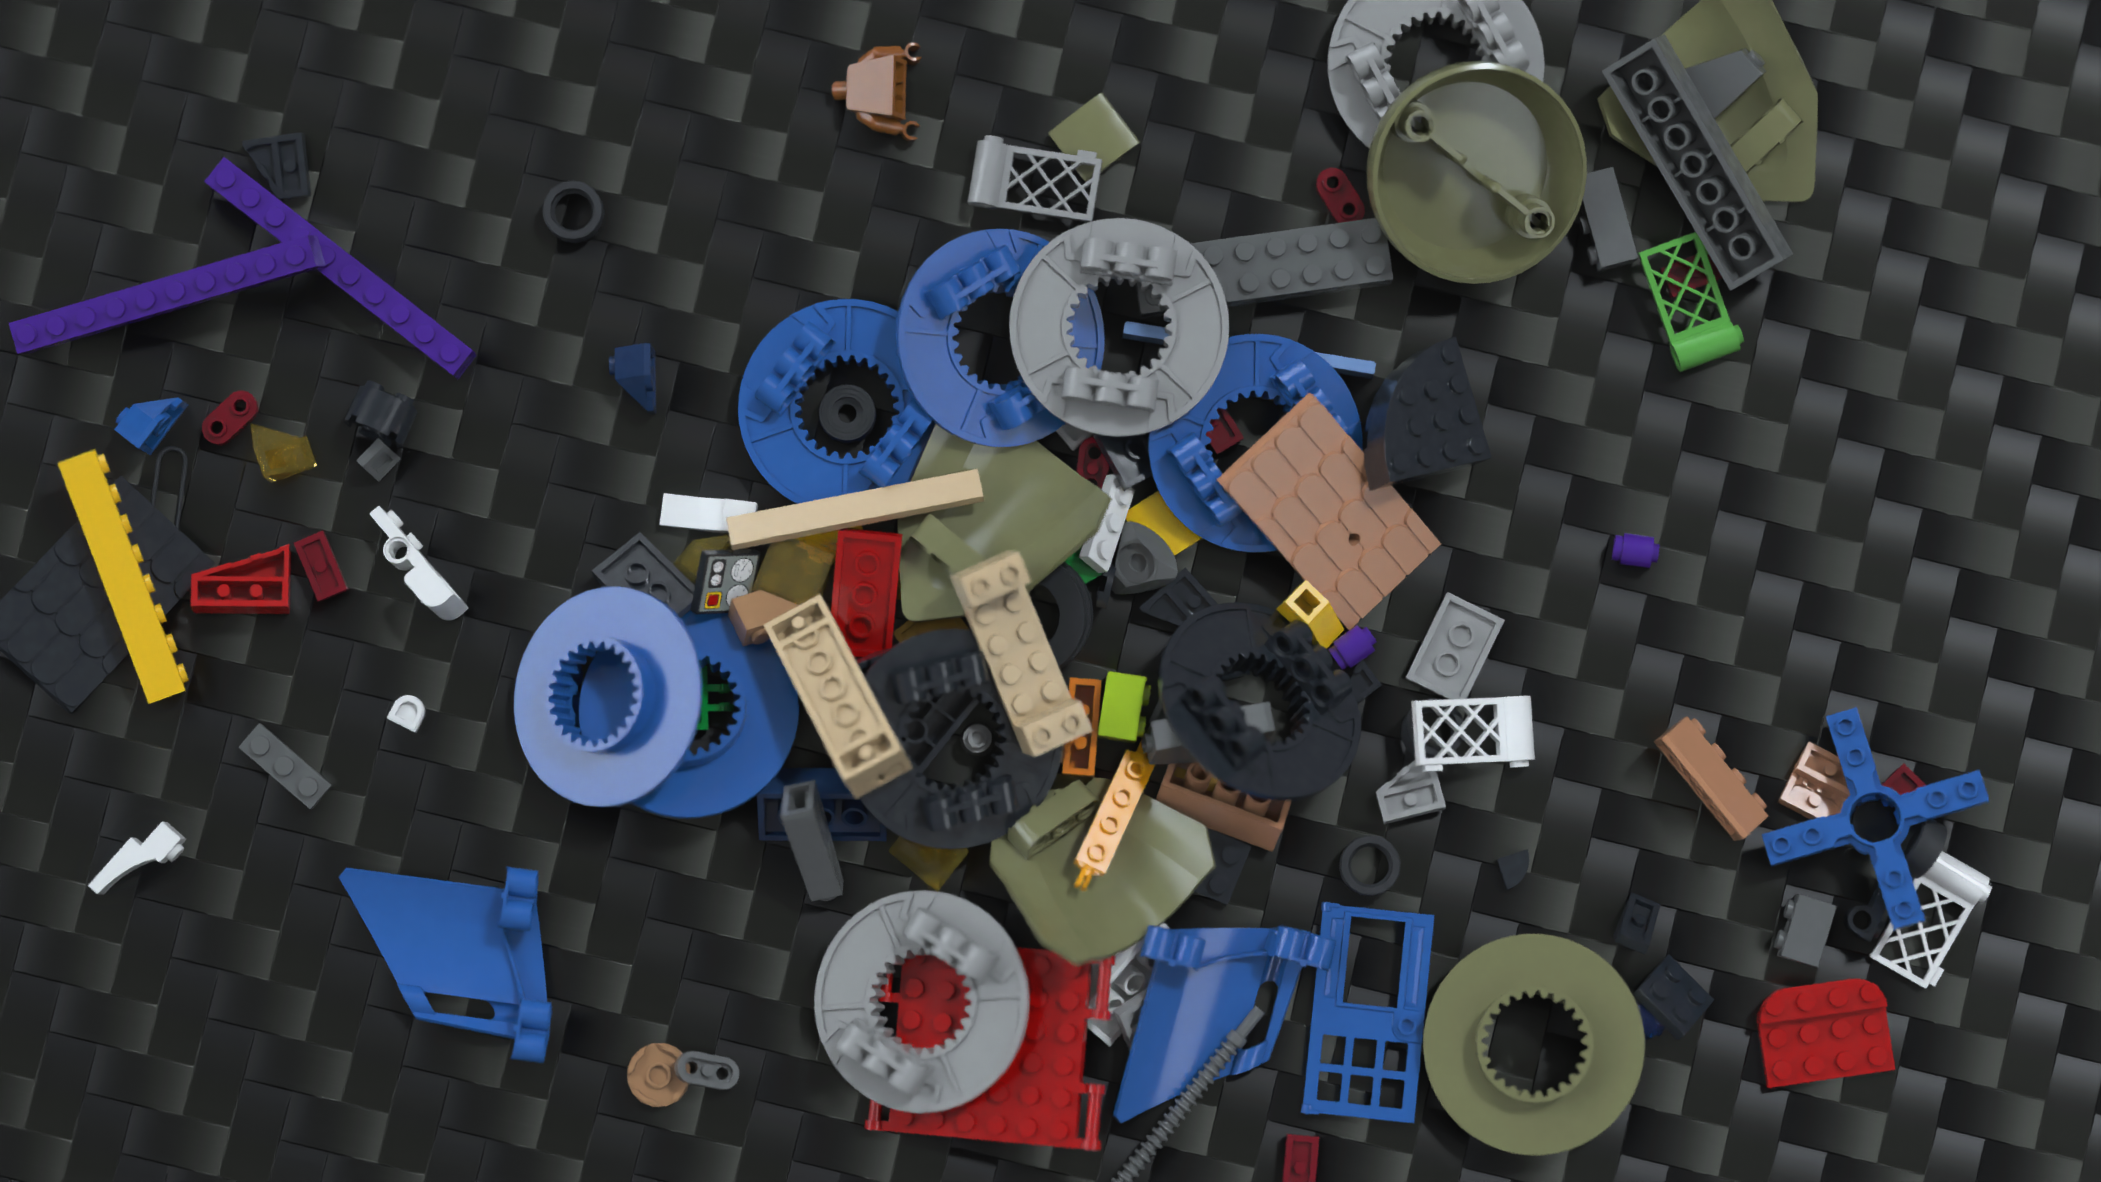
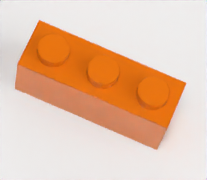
[1062,677,1102,778]

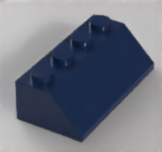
[757,768,887,841]

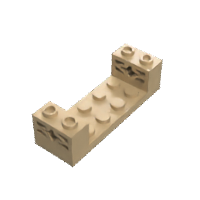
[950,550,1093,757]
[764,594,913,799]

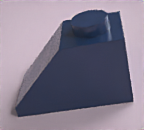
[609,343,656,414]

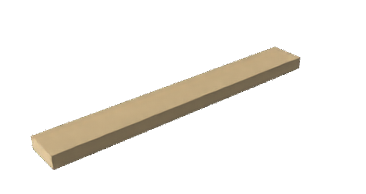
[726,469,984,550]

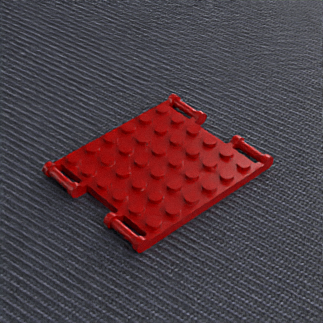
[864,948,1116,1150]

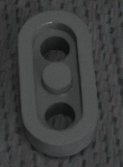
[674,1051,739,1090]

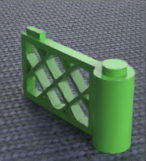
[1638,232,1744,372]

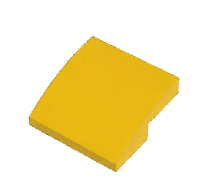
[1126,491,1203,556]

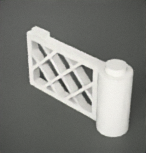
[1412,696,1535,772]
[1870,851,1992,989]

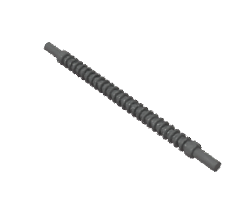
[1111,1005,1265,1182]

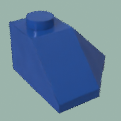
[114,397,188,455]

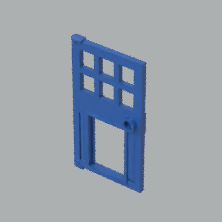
[1301,902,1434,1123]

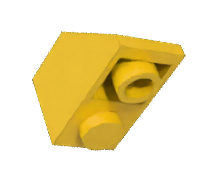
[1277,580,1344,649]

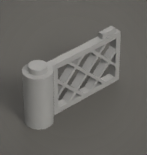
[967,135,1102,222]

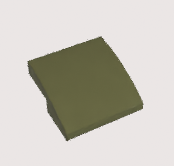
[1048,93,1140,182]

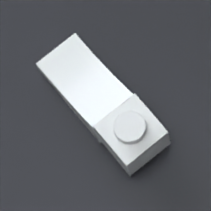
[660,493,758,533]
[88,822,186,895]

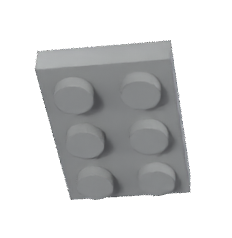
[1405,592,1505,700]

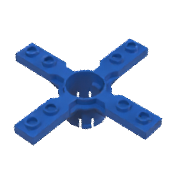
[1762,707,1989,931]

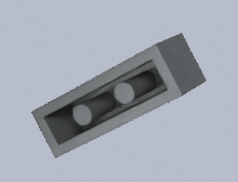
[1578,167,1638,272]

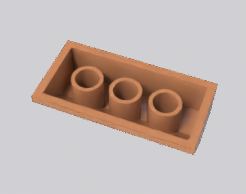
[1654,716,1768,841]
[1155,763,1292,852]

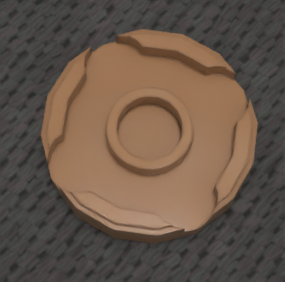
[627,1043,691,1107]

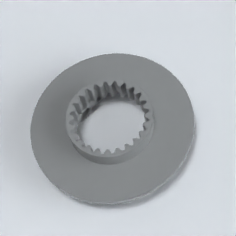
[1328,0,1544,149]
[1009,218,1229,436]
[814,891,1029,1113]

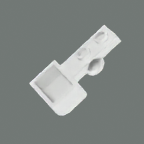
[370,506,469,620]

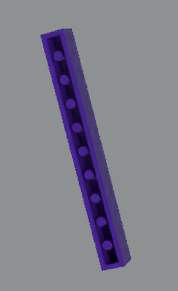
[204,157,477,380]
[9,235,326,354]

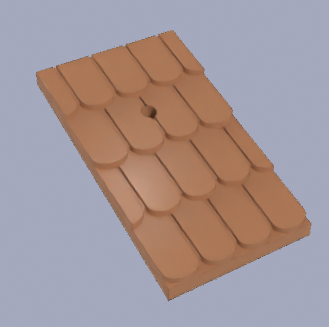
[1217,392,1441,630]

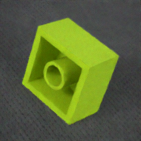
[1097,671,1151,744]

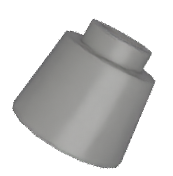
[960,722,996,758]

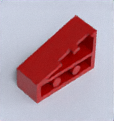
[191,544,291,614]

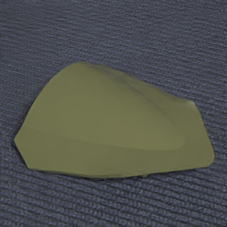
[1597,0,1818,202]
[898,423,1112,622]
[990,773,1216,966]

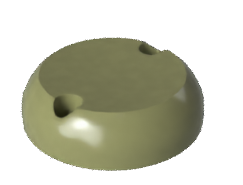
[1367,61,1587,284]

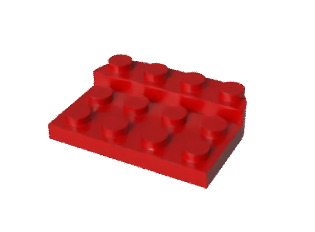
[1757,979,1895,1088]

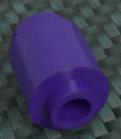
[1612,533,1660,568]
[1328,625,1377,670]

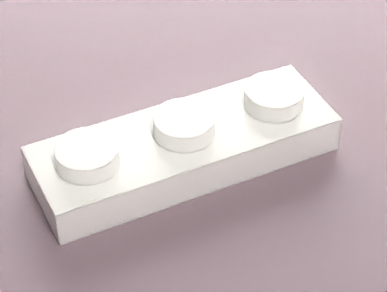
[1079,474,1135,573]

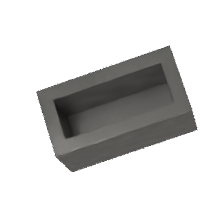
[1774,894,1836,967]

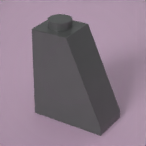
[1685,48,1767,119]

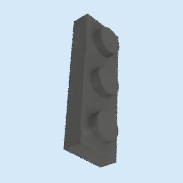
[239,723,333,810]

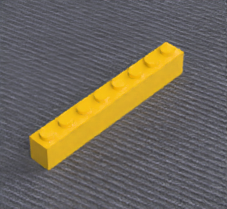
[58,449,189,704]

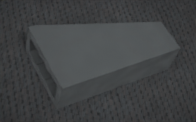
[1142,702,1275,765]
[781,780,844,901]

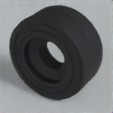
[819,385,876,443]

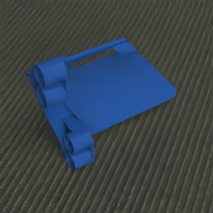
[339,867,552,1063]
[1113,925,1337,1123]

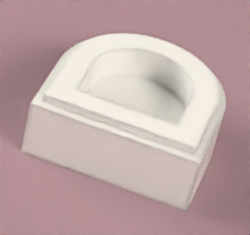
[387,695,425,733]

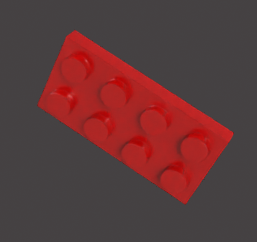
[831,528,903,657]

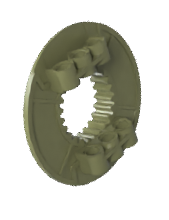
[1423,934,1645,1155]

